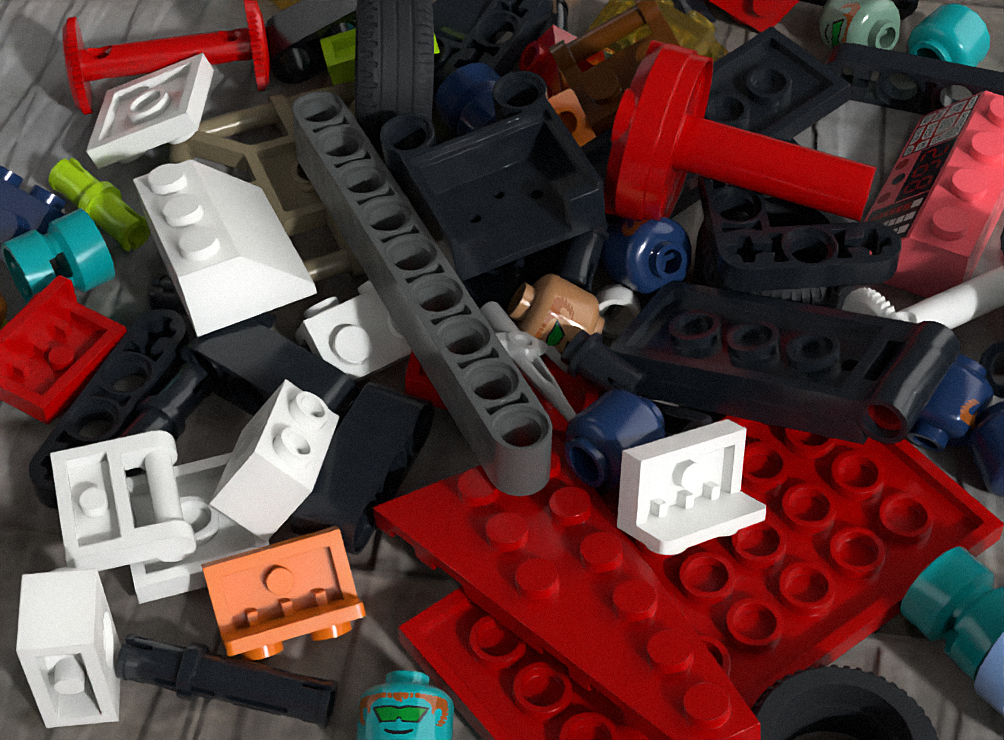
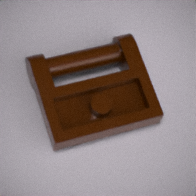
[549,0,681,135]

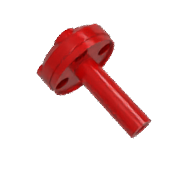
[604,40,877,222]

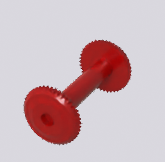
[62,0,271,115]

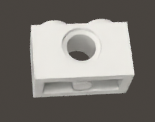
[209,379,339,542]
[16,567,121,728]

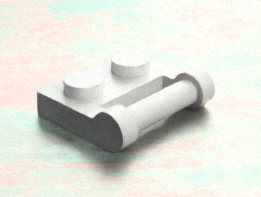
[50,430,196,571]

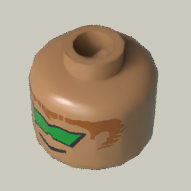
[507,273,605,356]

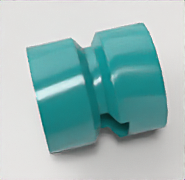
[1,208,115,304]
[900,546,1004,682]

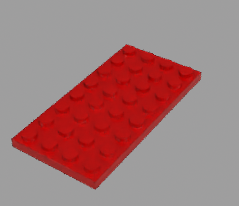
[398,415,1004,740]

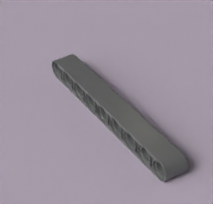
[292,91,552,496]

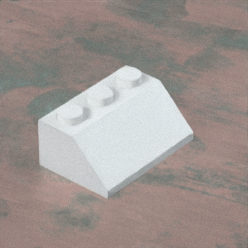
[133,159,317,337]

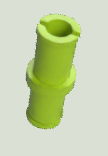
[48,158,151,251]

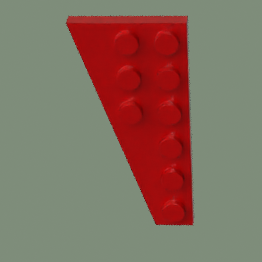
[372,434,761,740]

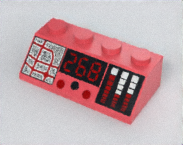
[864,91,1004,298]

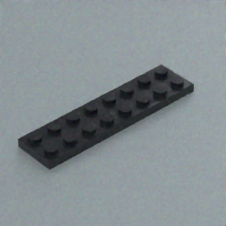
[462,26,851,321]

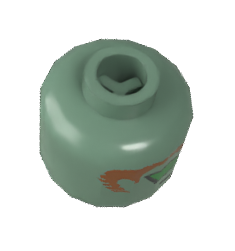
[819,0,901,50]

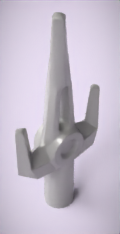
[480,301,577,422]

